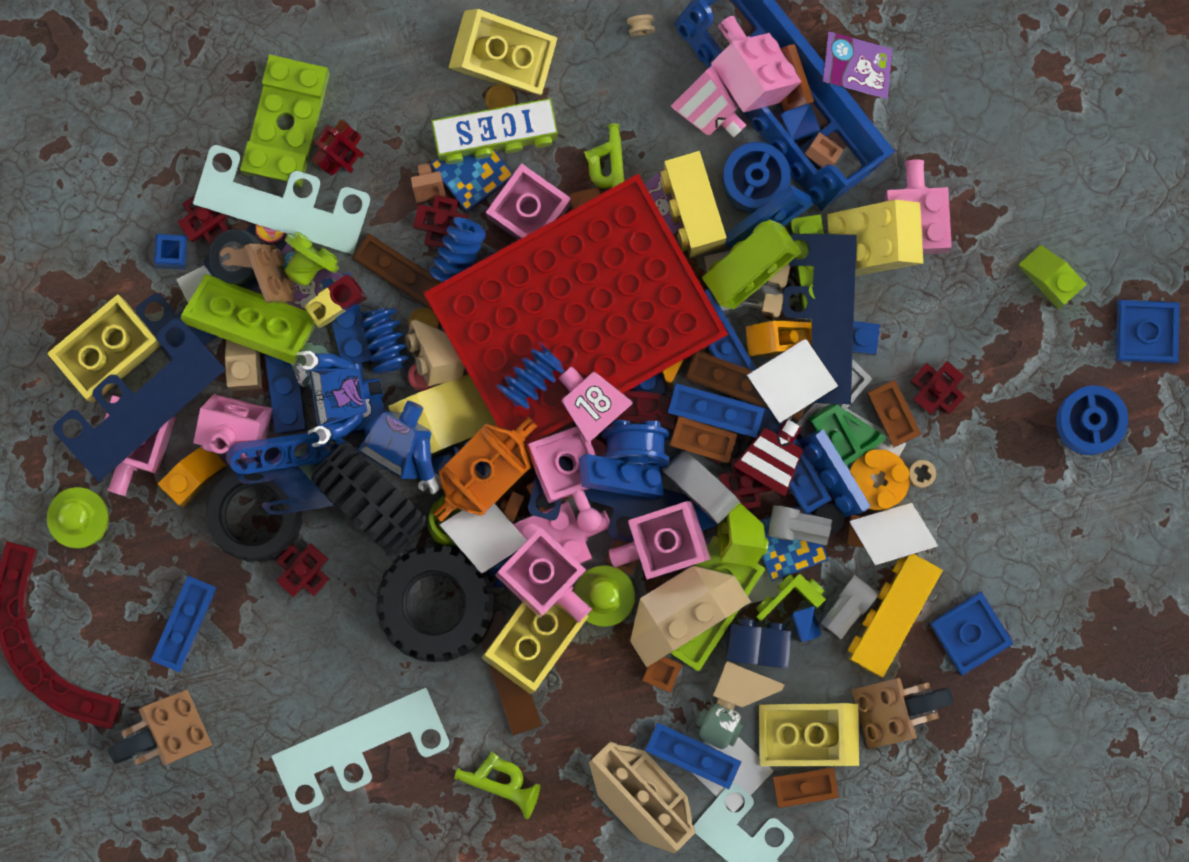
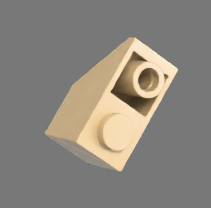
[405,320,465,386]

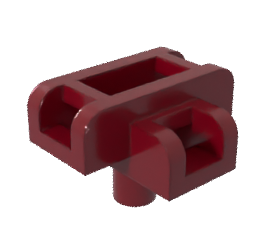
[311,120,365,176]
[178,194,231,245]
[413,195,469,248]
[910,361,966,415]
[718,457,773,509]
[276,543,330,597]

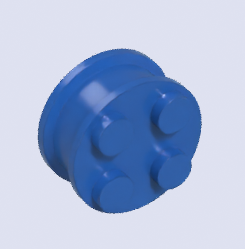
[722,142,791,213]
[1056,385,1128,455]
[602,420,669,467]

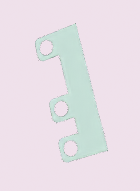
[193,145,370,255]
[271,688,449,813]
[694,783,794,862]

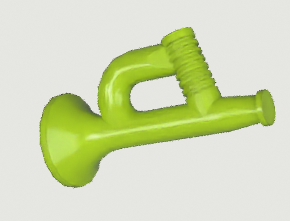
[584,123,624,189]
[454,752,540,819]

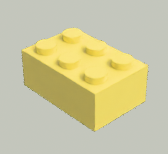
[659,151,727,258]
[827,199,924,277]
[47,294,162,403]
[481,602,589,694]

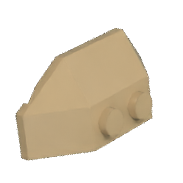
[630,566,751,667]
[589,742,695,854]

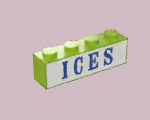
[431,98,558,165]

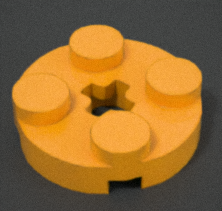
[849,450,910,511]

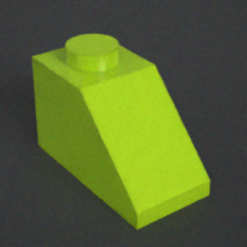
[1018,245,1087,310]
[717,503,769,567]

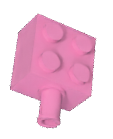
[711,16,802,113]
[884,160,952,254]
[486,163,571,240]
[194,394,273,459]
[104,395,176,496]
[513,501,610,564]
[609,501,711,579]
[495,527,592,623]

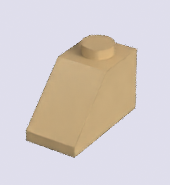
[225,340,262,391]
[712,661,785,710]

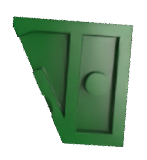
[808,404,887,466]

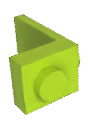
[755,573,826,622]

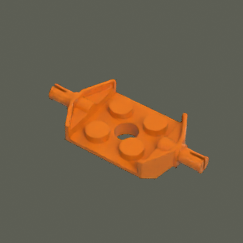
[433,417,537,522]

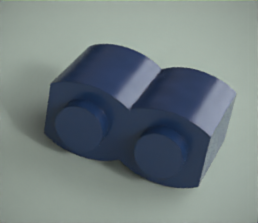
[725,619,792,668]

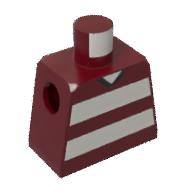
[734,419,803,496]

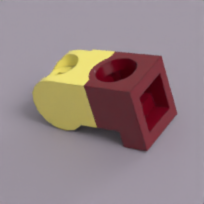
[305,274,368,328]

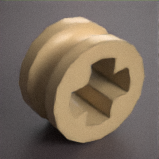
[627,14,655,36]
[909,460,936,488]

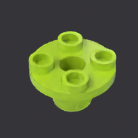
[284,231,340,286]
[47,487,109,549]
[574,565,635,627]

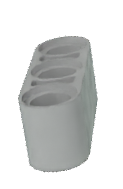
[661,449,740,524]

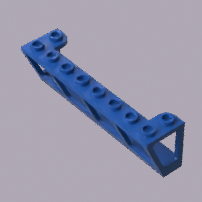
[674,0,895,211]

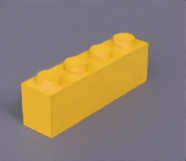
[847,554,943,678]

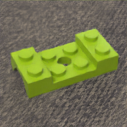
[240,54,330,188]

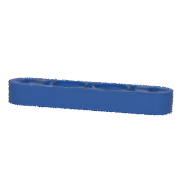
[226,432,345,474]

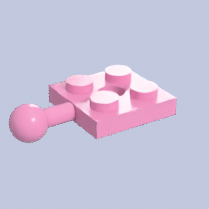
[526,427,602,533]

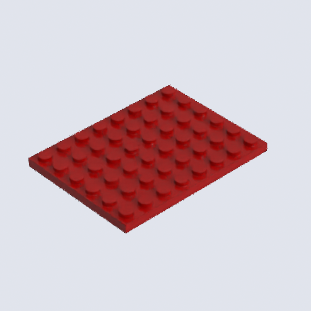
[424,173,728,447]

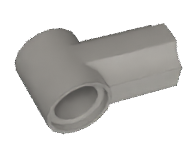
[767,505,832,546]
[820,575,879,639]

